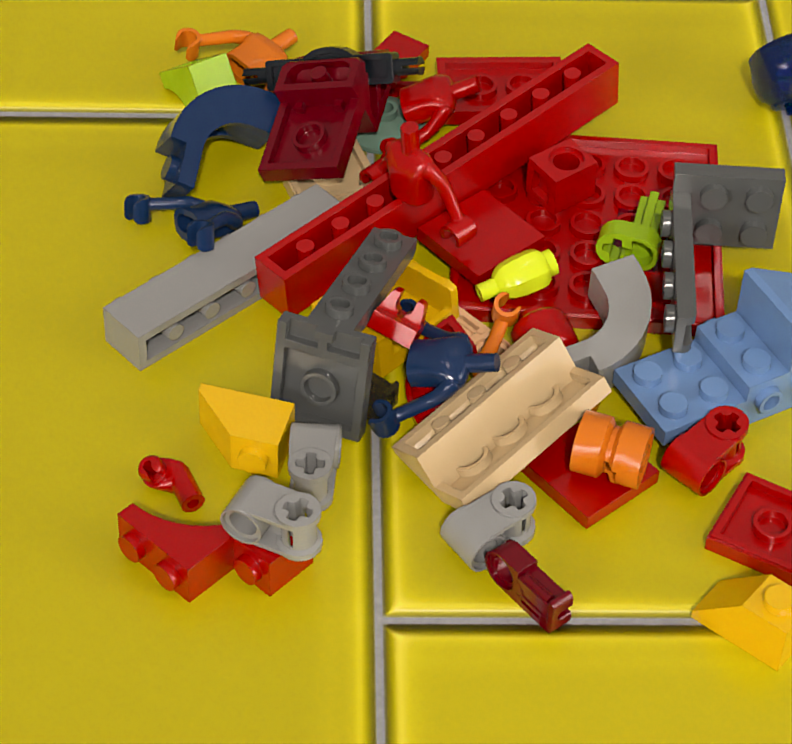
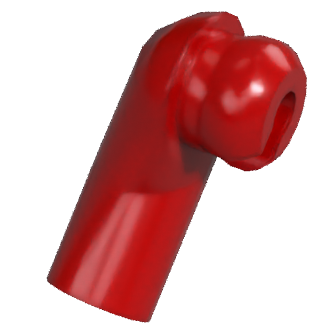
[138,455,205,512]

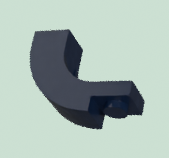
[155,85,280,197]

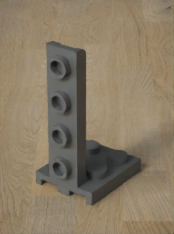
[660,162,786,353]
[271,227,417,442]

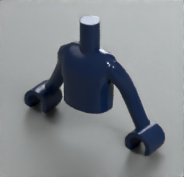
[124,194,260,252]
[368,299,501,438]

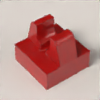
[367,287,428,349]

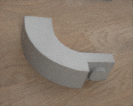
[566,254,652,388]

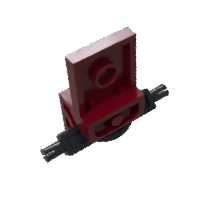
[242,46,425,182]

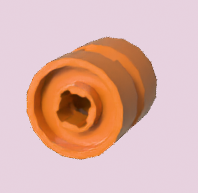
[569,409,655,490]

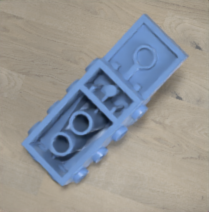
[612,268,792,446]

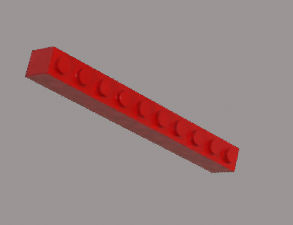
[255,43,619,314]

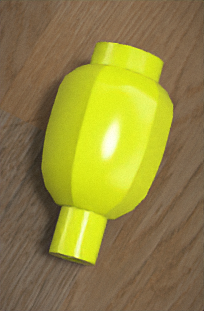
[475,249,559,302]

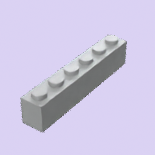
[103,184,339,371]

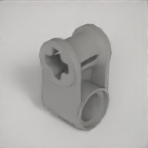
[288,422,342,514]
[220,475,323,562]
[440,481,537,572]

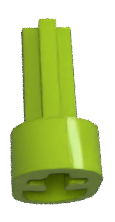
[596,191,666,271]

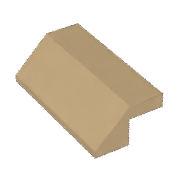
[392,328,612,509]

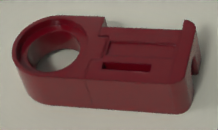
[485,539,573,633]

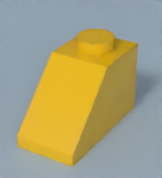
[198,383,295,478]
[691,574,792,671]

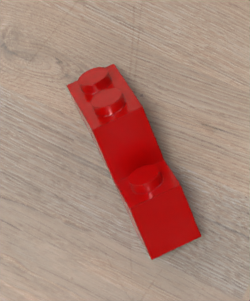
[117,503,313,603]

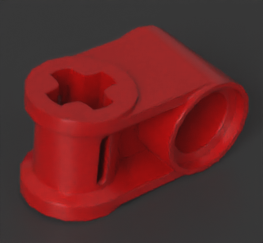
[660,405,749,497]

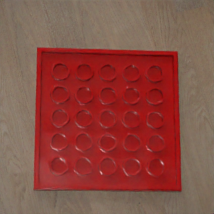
[450,135,725,336]

